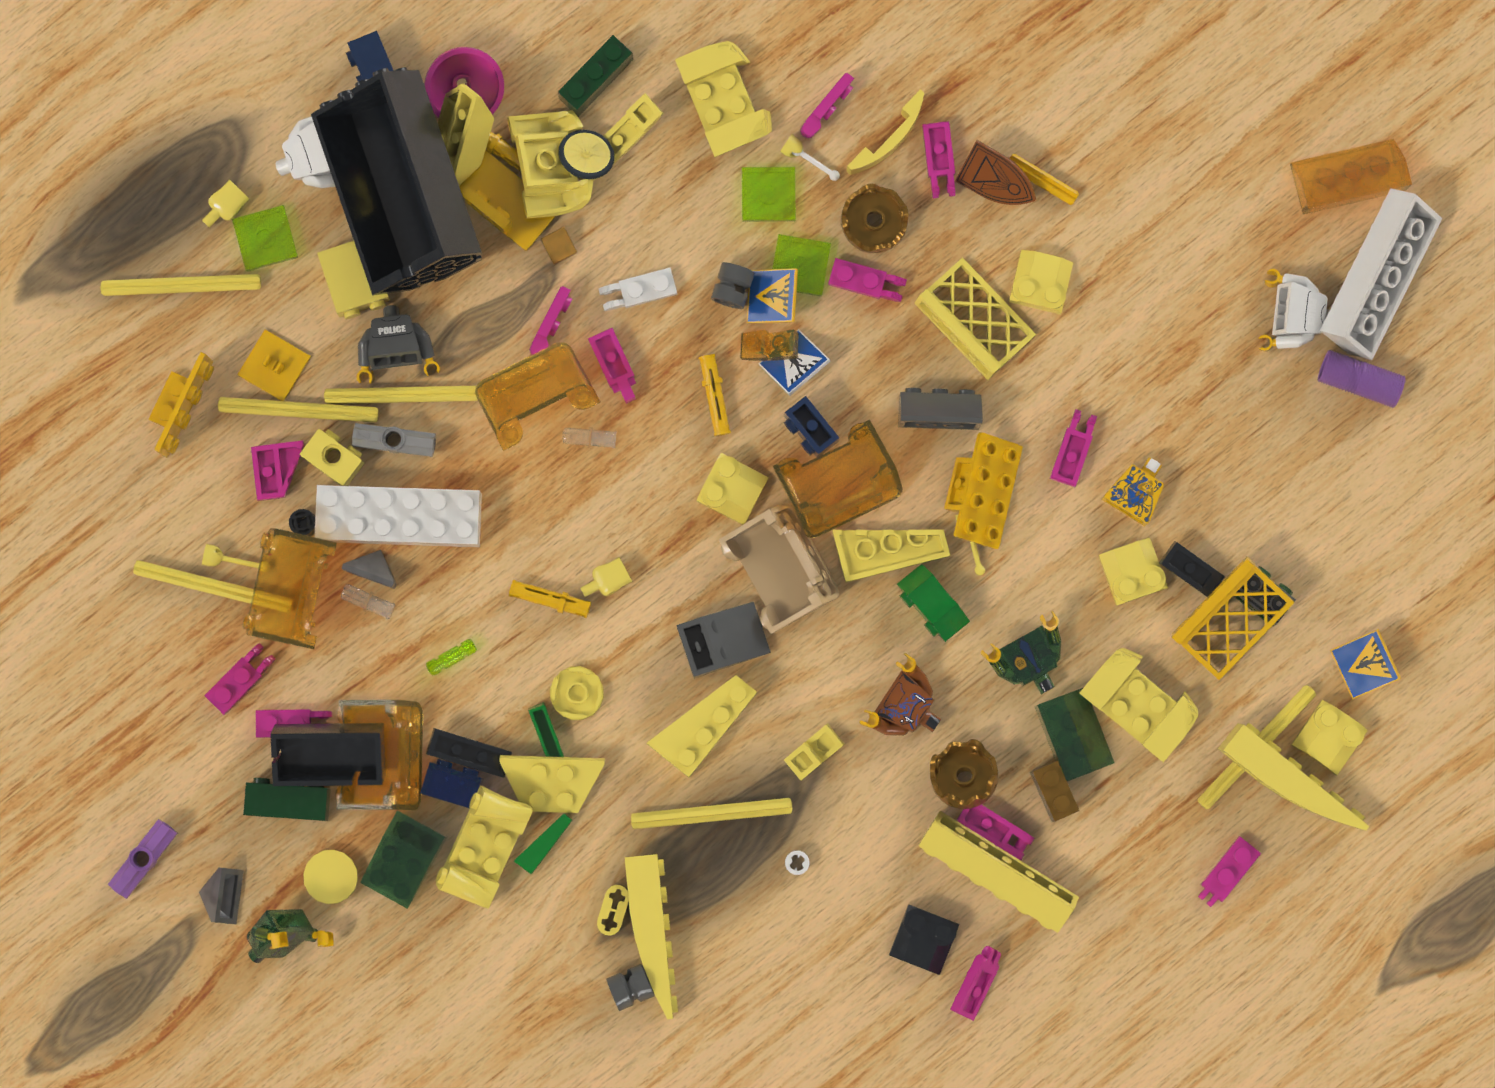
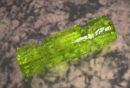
[426,639,477,676]

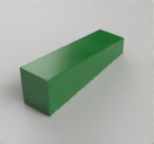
[528,702,564,757]
[514,814,573,874]

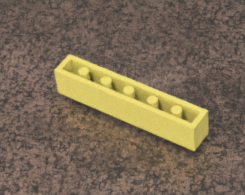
[919,811,1079,933]

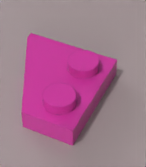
[251,440,304,501]

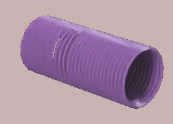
[1318,349,1406,408]

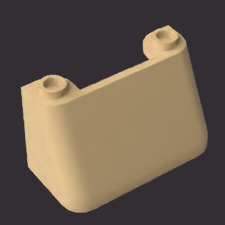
[719,504,839,634]

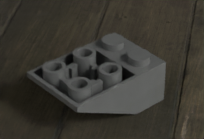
[676,602,771,679]

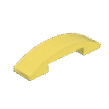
[846,89,924,175]
[578,93,664,182]

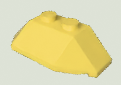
[437,84,494,186]

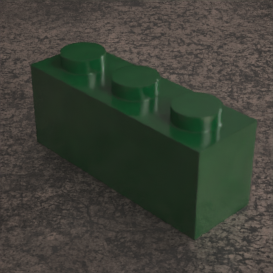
[558,35,633,117]
[243,778,331,821]

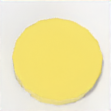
[550,666,604,720]
[303,850,359,904]

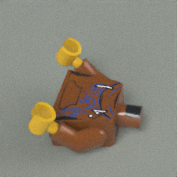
[859,653,941,736]

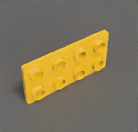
[459,150,556,251]
[148,352,214,458]
[944,432,1023,549]

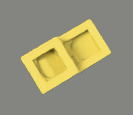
[784,723,845,780]

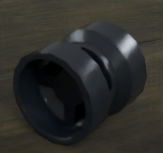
[289,509,316,538]

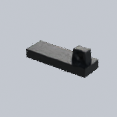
[426,728,512,778]

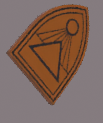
[955,140,1036,205]

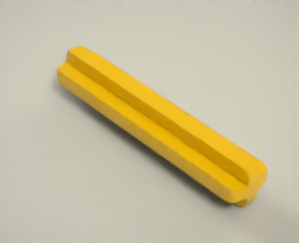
[1009,154,1079,205]

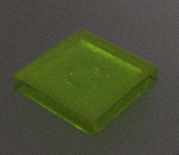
[742,167,796,222]
[232,205,298,271]
[772,234,831,297]

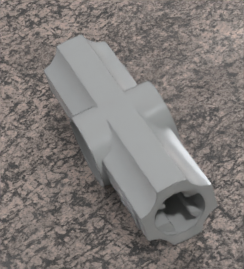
[352,423,436,457]

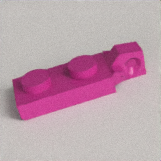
[588,328,636,404]

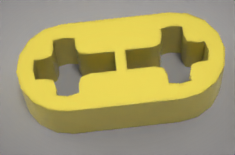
[597,885,629,936]

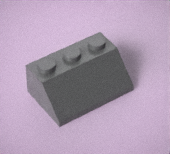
[898,388,983,430]

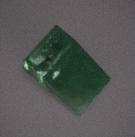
[360,810,447,909]

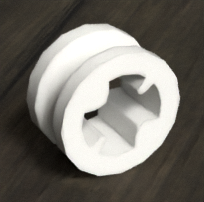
[785,851,809,875]

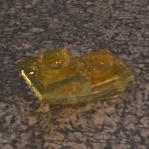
[740,329,799,361]

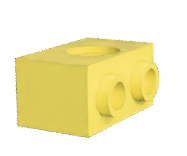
[299,429,365,486]

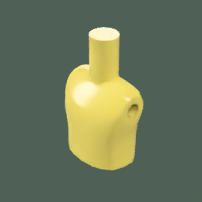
[202,180,250,228]
[581,557,633,597]

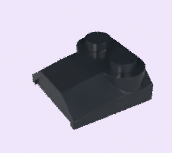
[889,904,960,975]

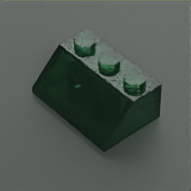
[1034,688,1115,781]

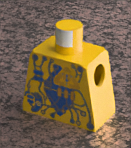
[1101,457,1164,527]

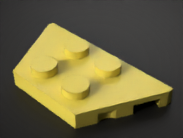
[499,755,605,813]

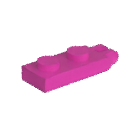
[1198,836,1261,907]
[950,946,1001,1021]

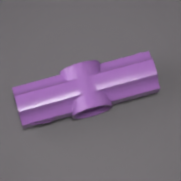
[108,819,178,899]

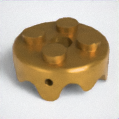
[841,184,909,253]
[930,739,999,809]

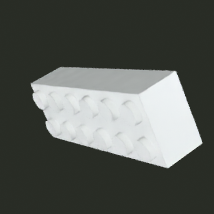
[1320,188,1442,360]
[315,485,482,547]

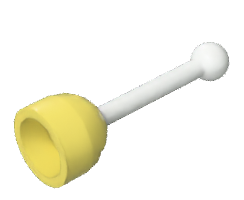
[780,134,840,181]

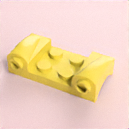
[436,785,533,909]

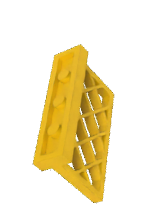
[1171,557,1295,680]

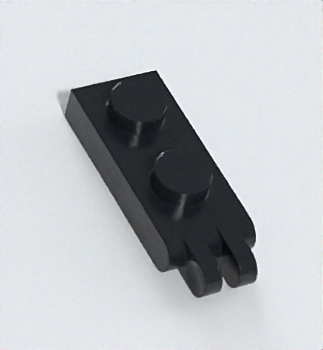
[1159,541,1225,597]

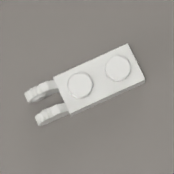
[599,268,677,311]

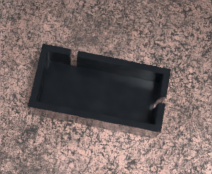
[270,723,386,786]

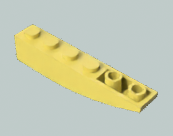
[1218,723,1369,830]
[625,854,678,1019]

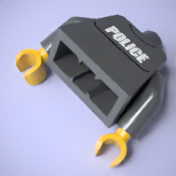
[356,305,440,384]

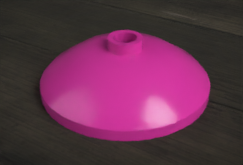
[424,47,504,118]

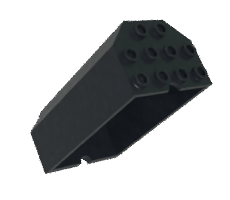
[311,67,482,295]

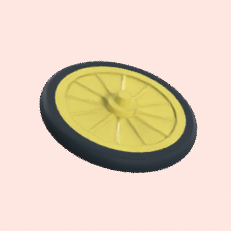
[559,130,615,179]

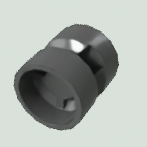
[711,262,755,309]
[606,964,655,1011]

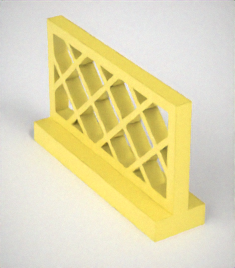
[914,257,1036,380]

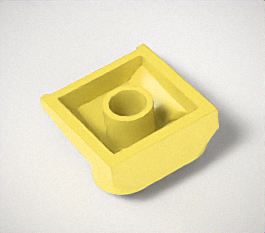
[1009,250,1073,315]
[697,453,769,525]
[1098,538,1168,606]
[1291,700,1368,775]

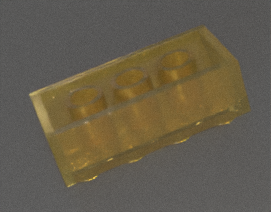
[1290,139,1412,215]

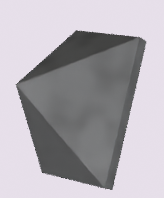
[341,550,397,589]
[199,867,244,924]

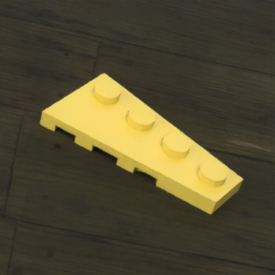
[832,530,950,583]

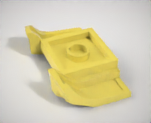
[675,41,772,157]
[507,110,593,219]
[1080,648,1198,763]

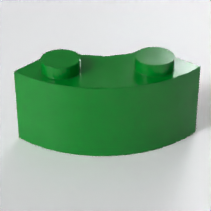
[897,564,970,642]

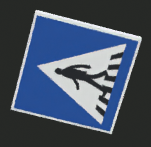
[758,329,831,396]

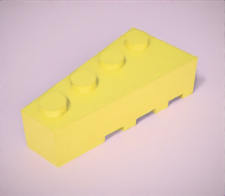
[647,675,757,778]

